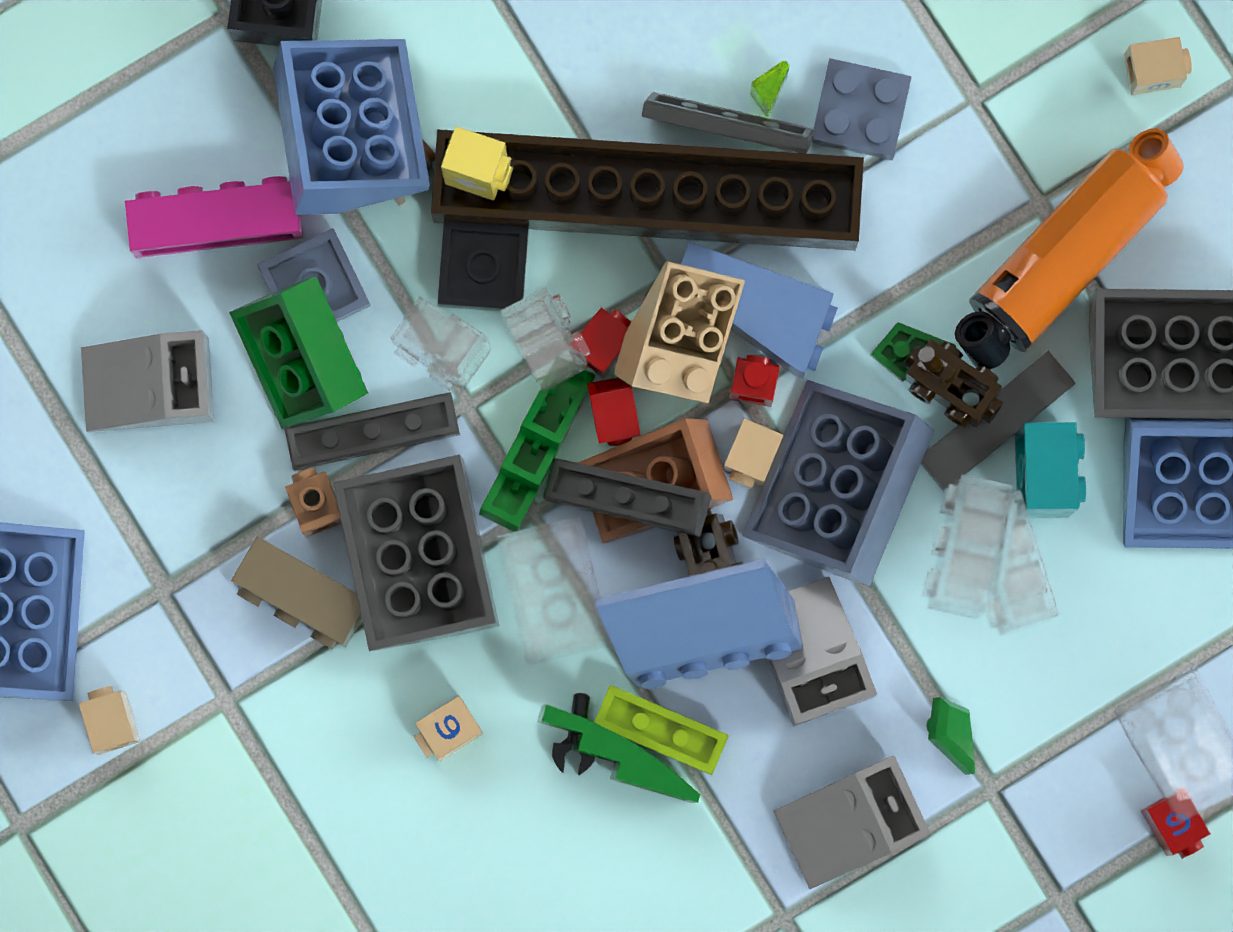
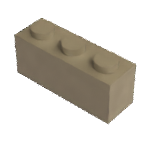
[231,536,362,650]

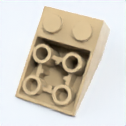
[614,261,745,403]

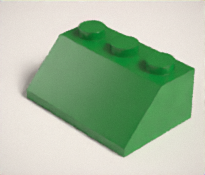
[229,276,368,429]

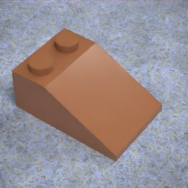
[578,418,734,543]

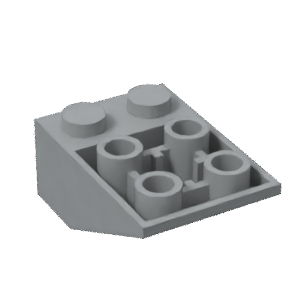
[81,330,214,432]
[768,576,877,727]
[773,755,931,890]

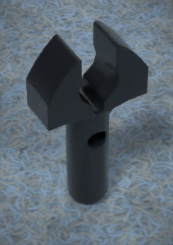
[552,693,595,776]

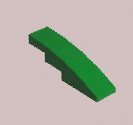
[479,356,595,533]
[537,704,700,803]

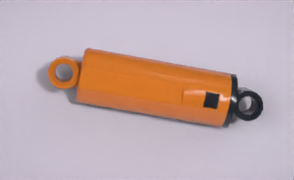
[954,128,1184,370]

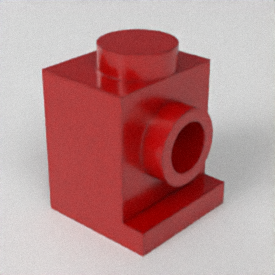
[730,355,780,407]

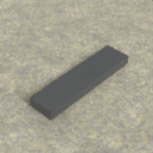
[641,92,815,154]
[921,351,1076,492]
[284,392,460,471]
[543,458,712,537]

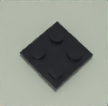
[437,221,529,313]

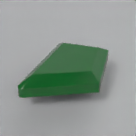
[870,322,956,383]
[926,697,975,775]

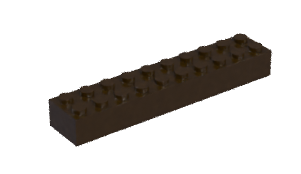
[431,129,864,251]

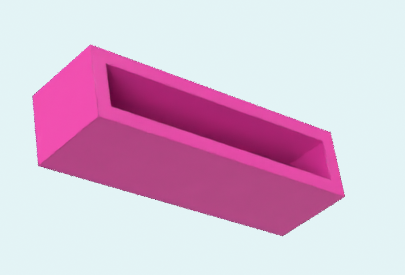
[125,176,304,258]

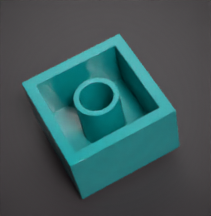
[1015,422,1086,519]

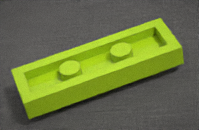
[594,685,729,775]

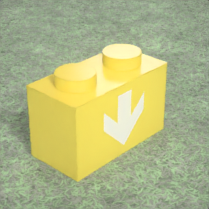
[441,126,513,200]

